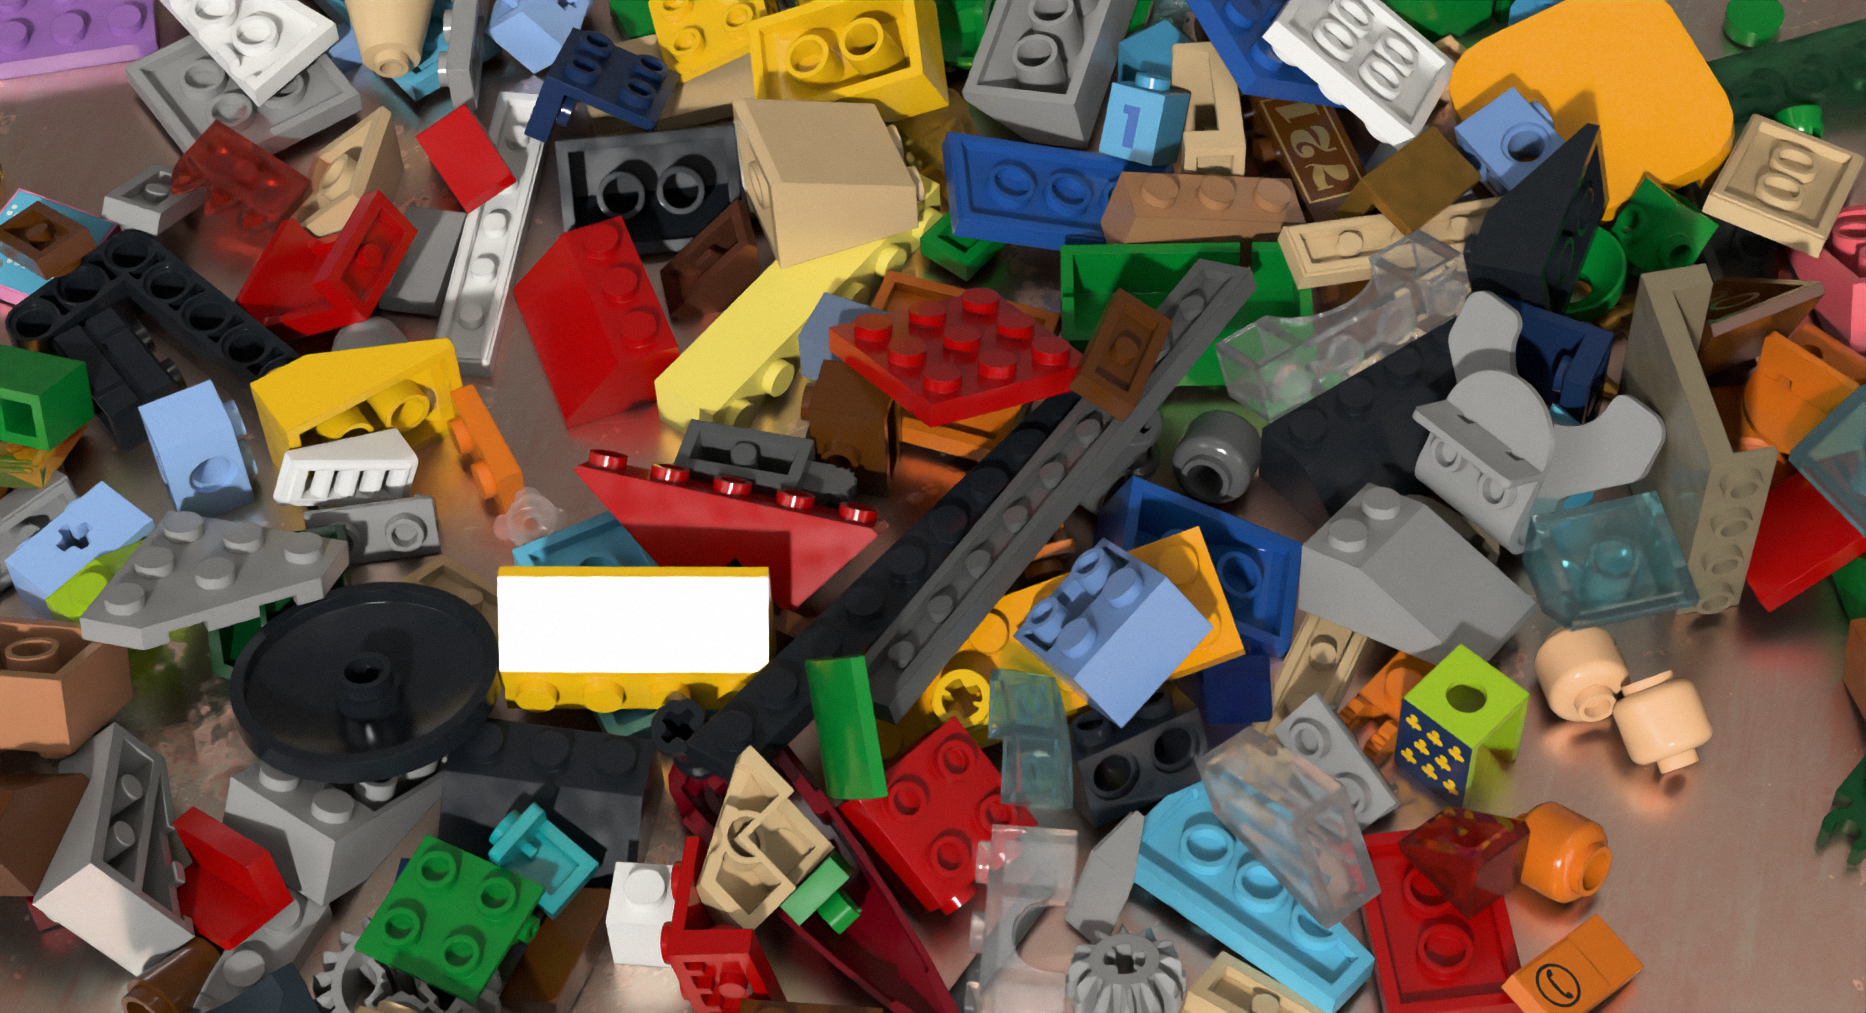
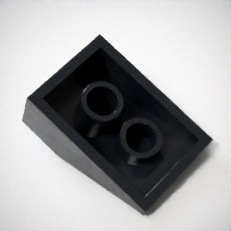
[1462,123,1610,316]

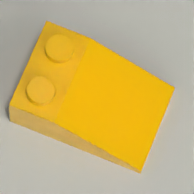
[747,0,950,122]
[249,337,463,510]

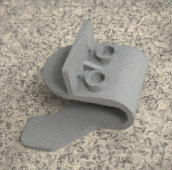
[1412,290,1666,554]

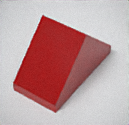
[415,103,517,214]

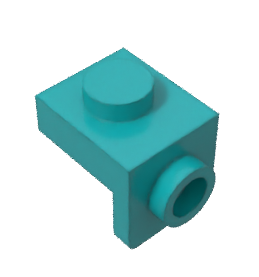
[488,802,600,920]

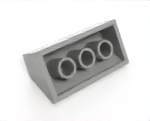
[962,0,1138,149]

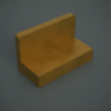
[1334,125,1481,237]

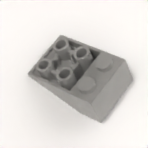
[222,755,448,907]

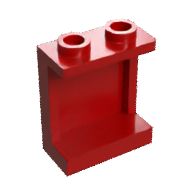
[234,190,418,342]

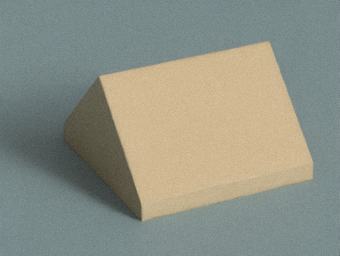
[292,106,404,239]

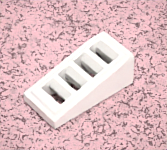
[273,428,418,506]

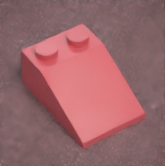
[1782,204,1866,356]

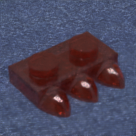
[171,119,313,238]

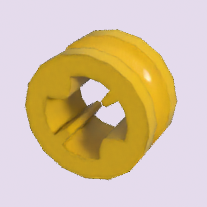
[932,669,997,734]

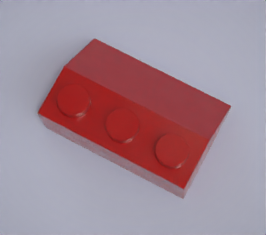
[513,216,680,429]

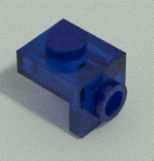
[1197,638,1272,725]

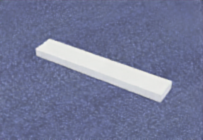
[435,91,553,378]

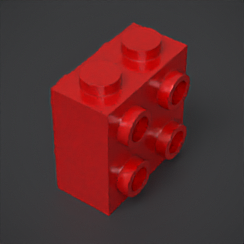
[835,715,1038,918]

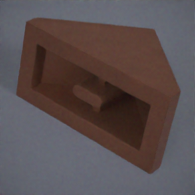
[660,199,760,319]

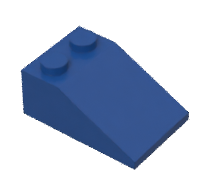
[1092,475,1303,658]

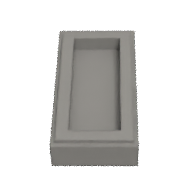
[378,206,467,316]

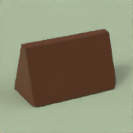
[499,888,611,1013]

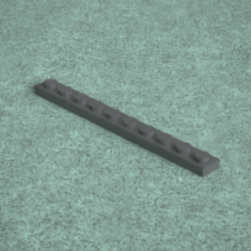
[864,258,1257,725]

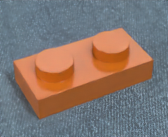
[446,383,529,518]

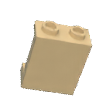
[1170,42,1246,177]

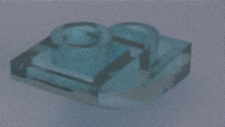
[988,669,1073,811]

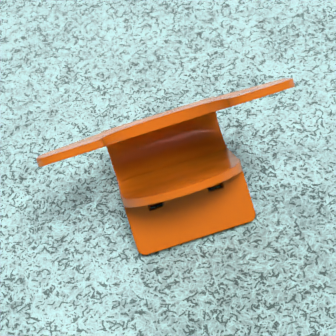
[1709,323,1866,474]

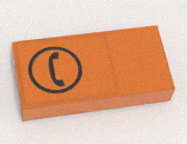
[1501,914,1644,1013]

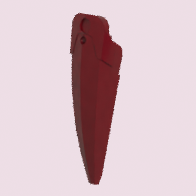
[668,745,960,1013]

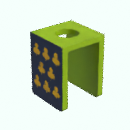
[1394,643,1530,811]

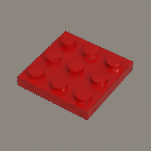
[829,288,1083,428]

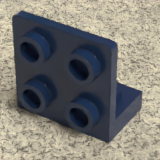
[524,27,680,143]
[1495,294,1614,424]

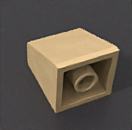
[732,98,925,269]

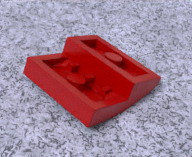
[1746,453,1866,613]

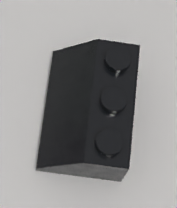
[555,123,742,255]
[438,718,665,890]

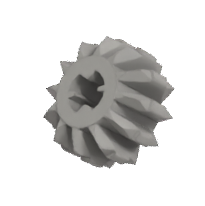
[1065,923,1186,1013]

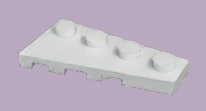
[160,0,339,107]

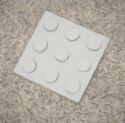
[1262,0,1456,151]

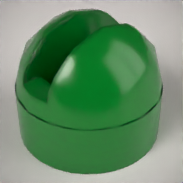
[1774,105,1824,140]

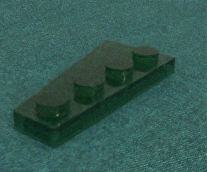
[1706,18,1866,124]

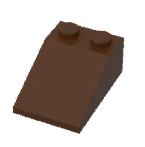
[1620,276,1825,377]

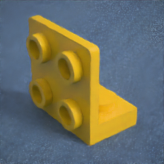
[648,0,781,86]

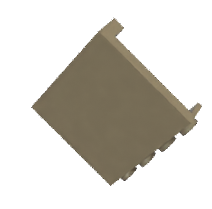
[1617,263,1778,616]

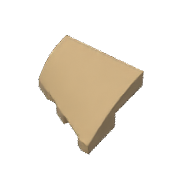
[696,745,835,930]

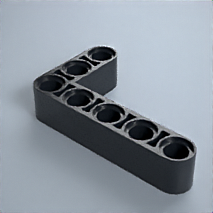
[5,230,302,418]

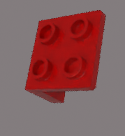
[660,836,787,1013]

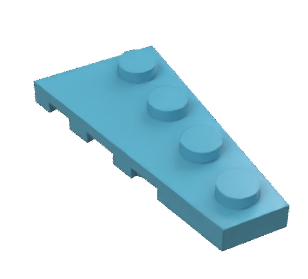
[1134,780,1375,1013]

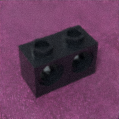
[1050,680,1215,829]

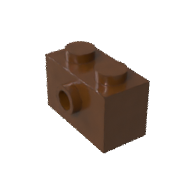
[801,359,903,498]

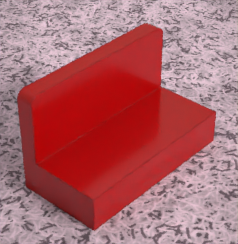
[172,806,294,951]

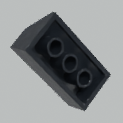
[1259,303,1460,530]

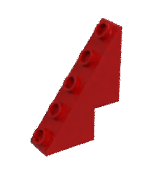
[574,449,889,612]

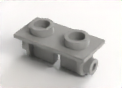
[303,492,441,565]
[1272,692,1402,836]

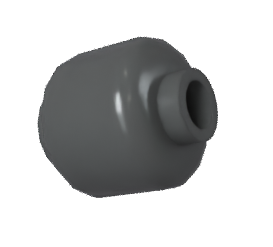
[1172,410,1262,504]

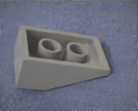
[1298,482,1536,665]

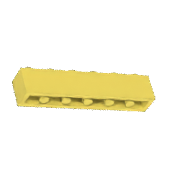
[654,174,943,434]

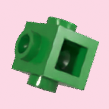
[1609,177,1719,279]

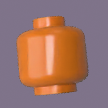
[1505,801,1612,904]

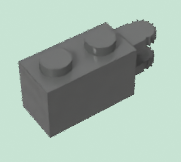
[673,419,857,510]

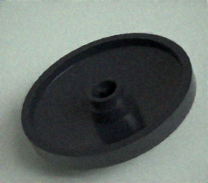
[229,582,502,784]

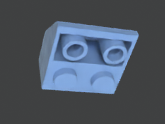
[1013,537,1214,728]

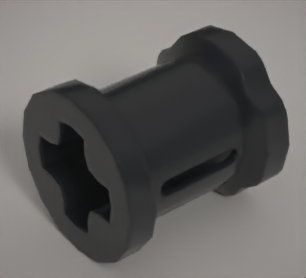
[650,698,713,780]

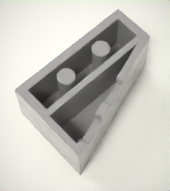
[32,722,195,976]

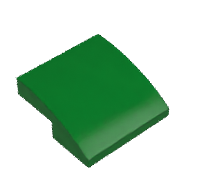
[804,653,888,800]

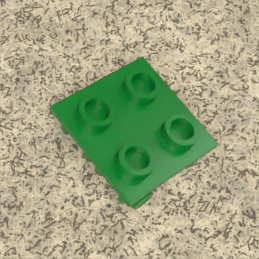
[354,834,546,1005]

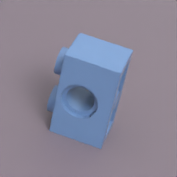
[1454,87,1565,197]

